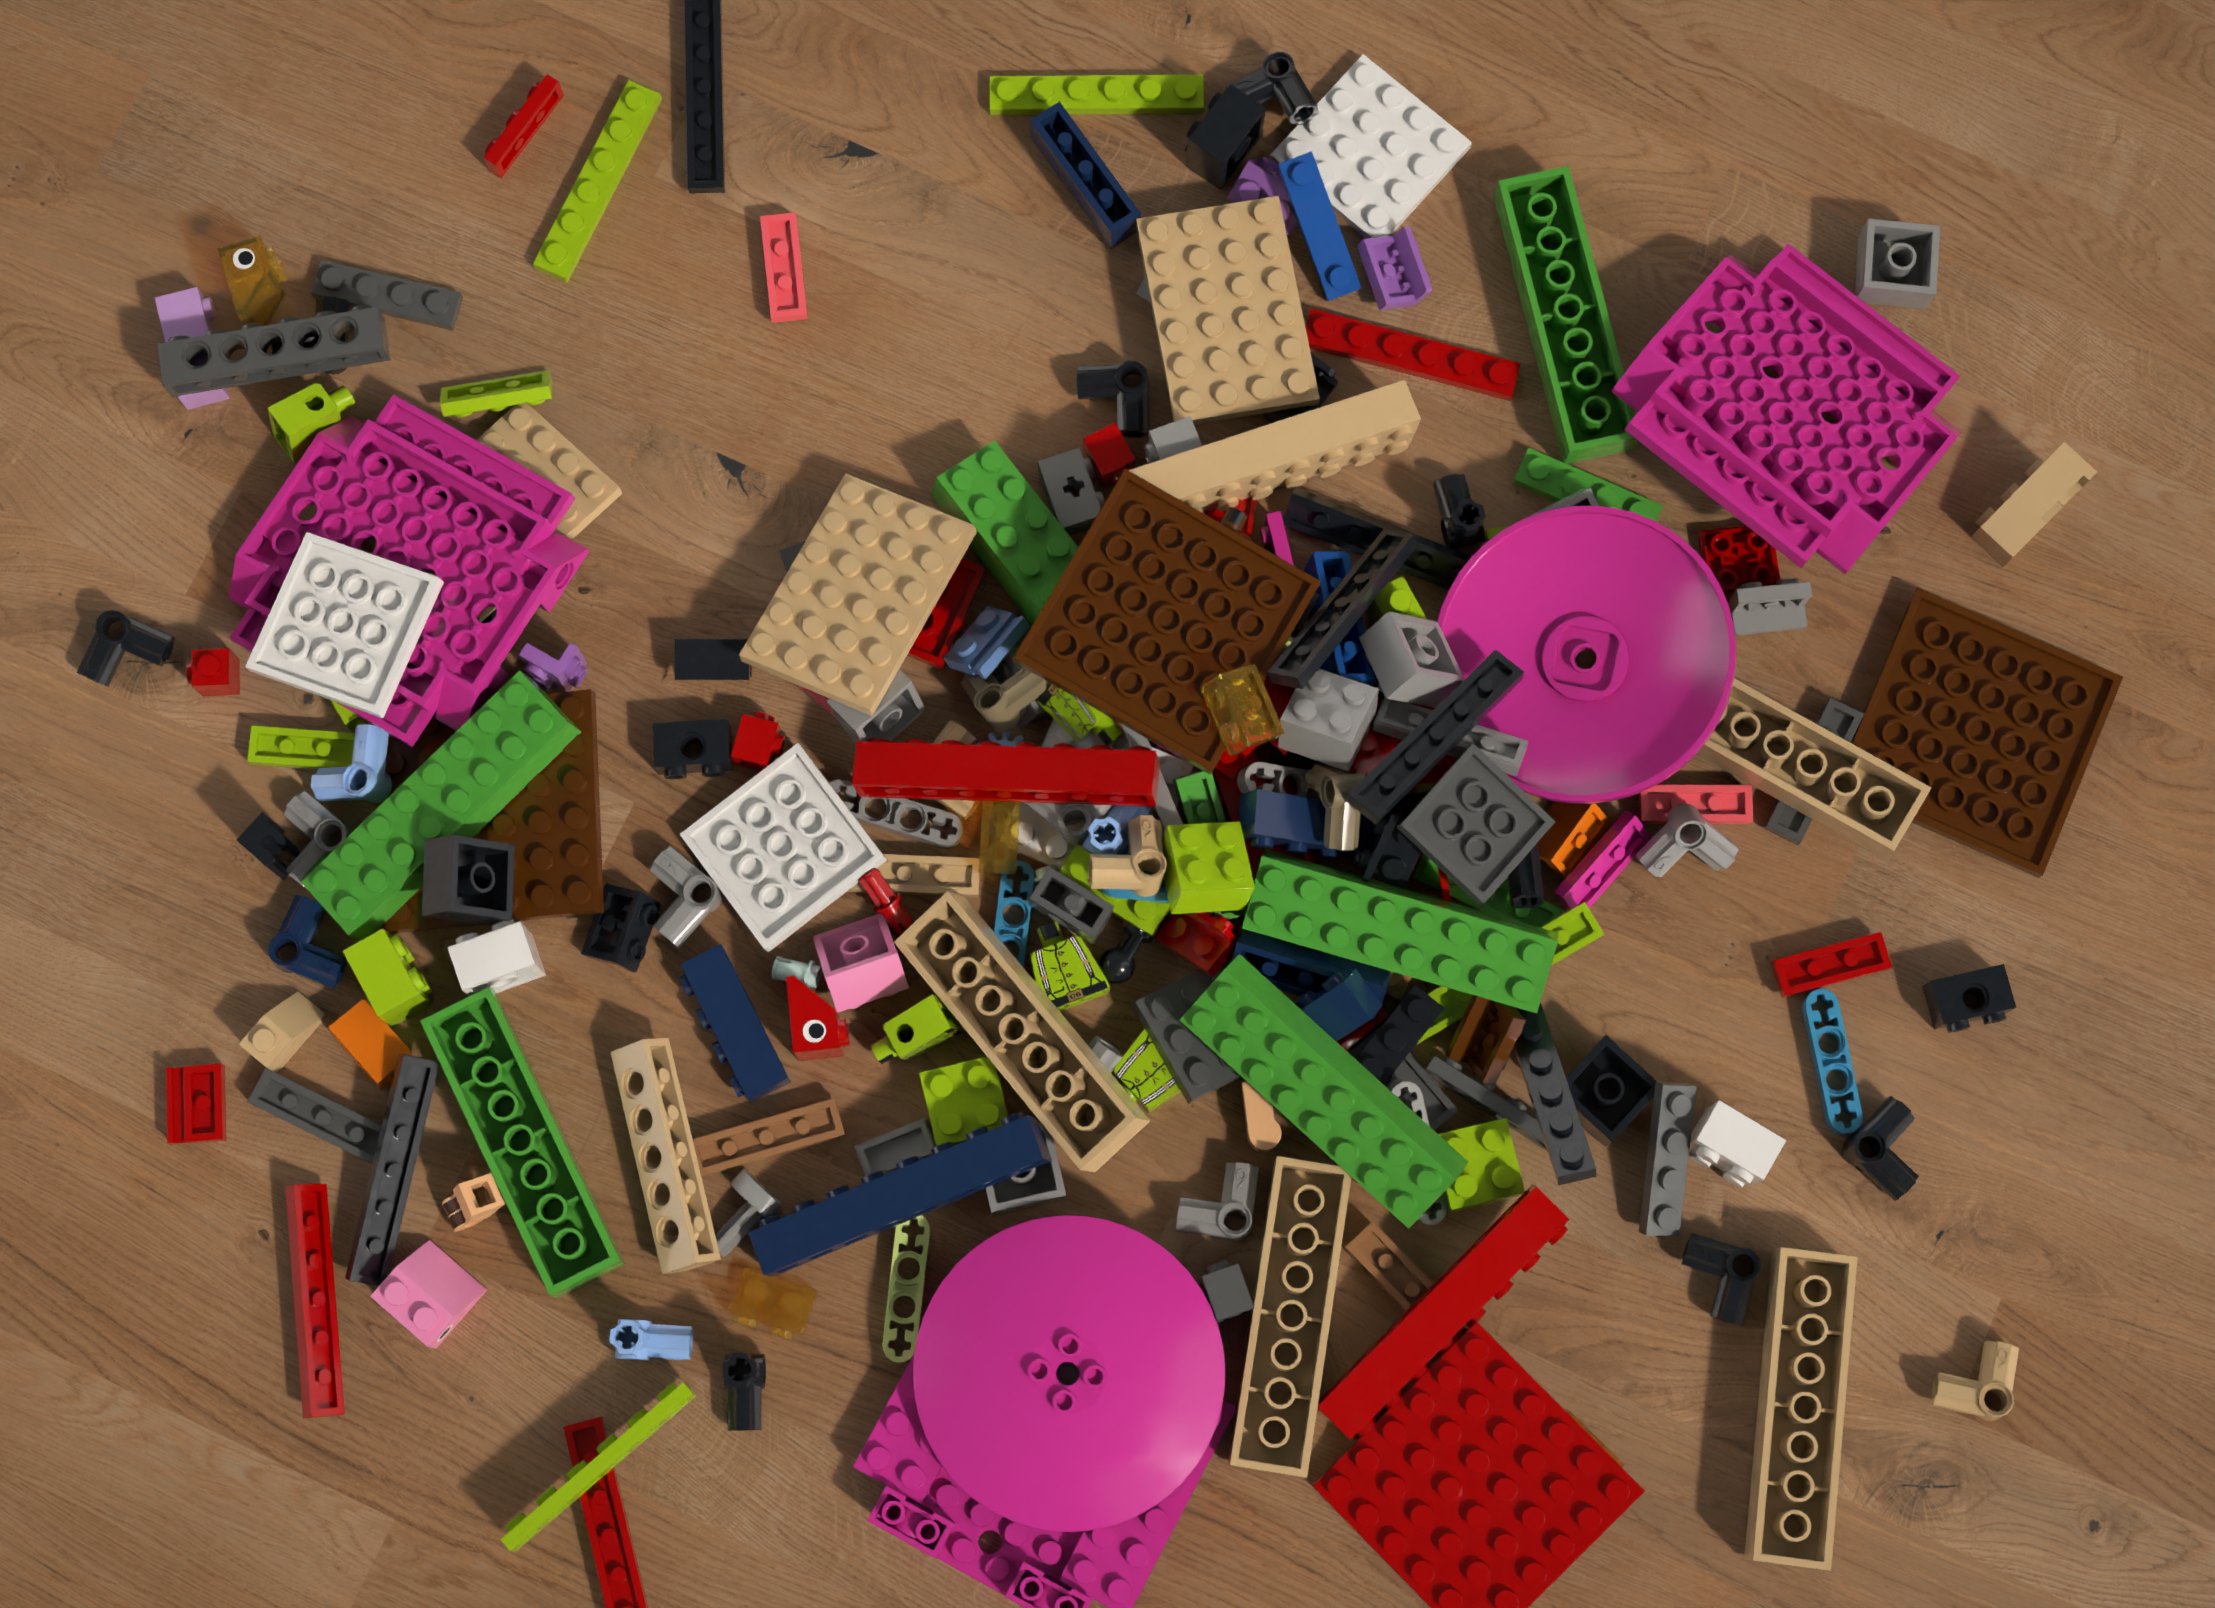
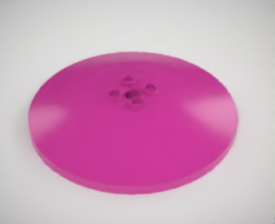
[1437,506,1736,804]
[913,1215,1225,1532]

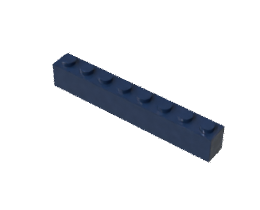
[748,1112,1052,1276]

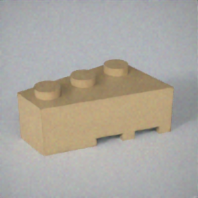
[1971,442,2097,567]

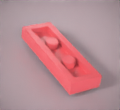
[760,212,808,323]
[1638,785,1753,824]

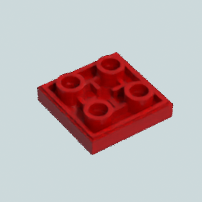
[1697,526,1780,602]

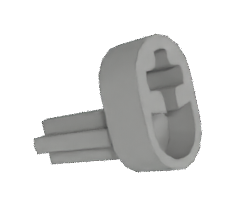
[715,1168,782,1257]

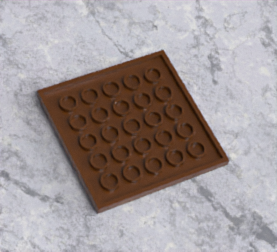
[1012,469,1321,775]
[1851,588,2123,878]
[379,689,604,934]

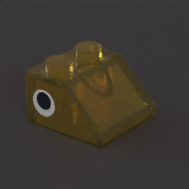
[218,236,288,326]

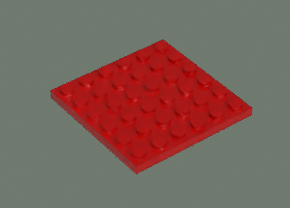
[1313,1322,1645,1608]

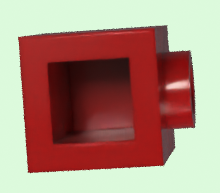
[1083,422,1136,486]
[186,648,240,697]
[731,712,786,771]

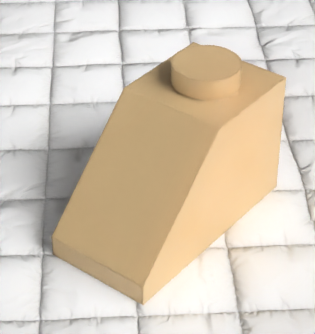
[239,991,327,1074]

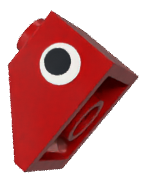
[786,976,850,1061]

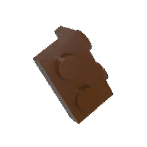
[1446,995,1526,1085]

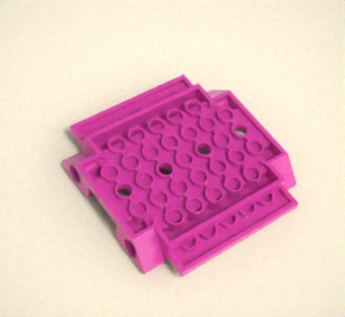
[1611,244,1962,574]
[229,394,590,747]
[853,1355,1237,1608]

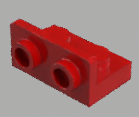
[1154,912,1238,978]

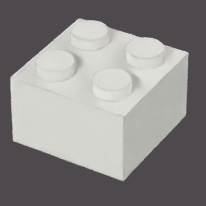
[447,919,546,996]
[1689,1100,1786,1188]

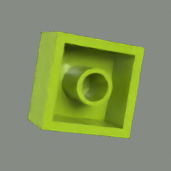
[1162,821,1255,914]
[343,929,433,1027]
[919,1056,1008,1146]
[1439,1118,1525,1214]

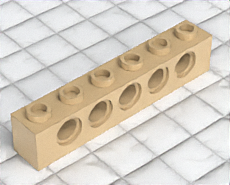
[610,1038,721,1274]

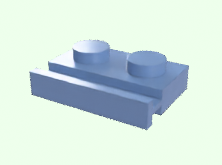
[943,606,1030,680]

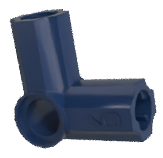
[268,895,348,990]

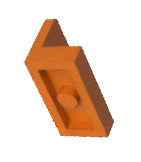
[1536,801,1611,879]
[328,999,412,1091]

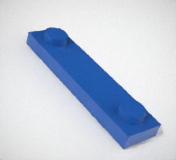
[1276,151,1362,301]

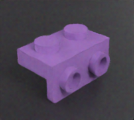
[1227,157,1297,236]
[1357,226,1432,311]
[519,643,588,692]

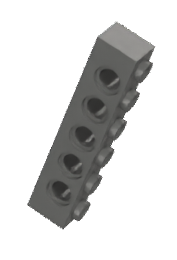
[157,305,391,397]

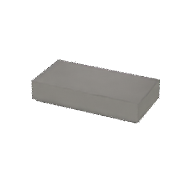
[854,1118,936,1176]

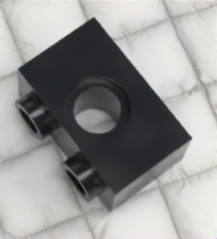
[653,719,733,780]
[1922,964,2016,1033]

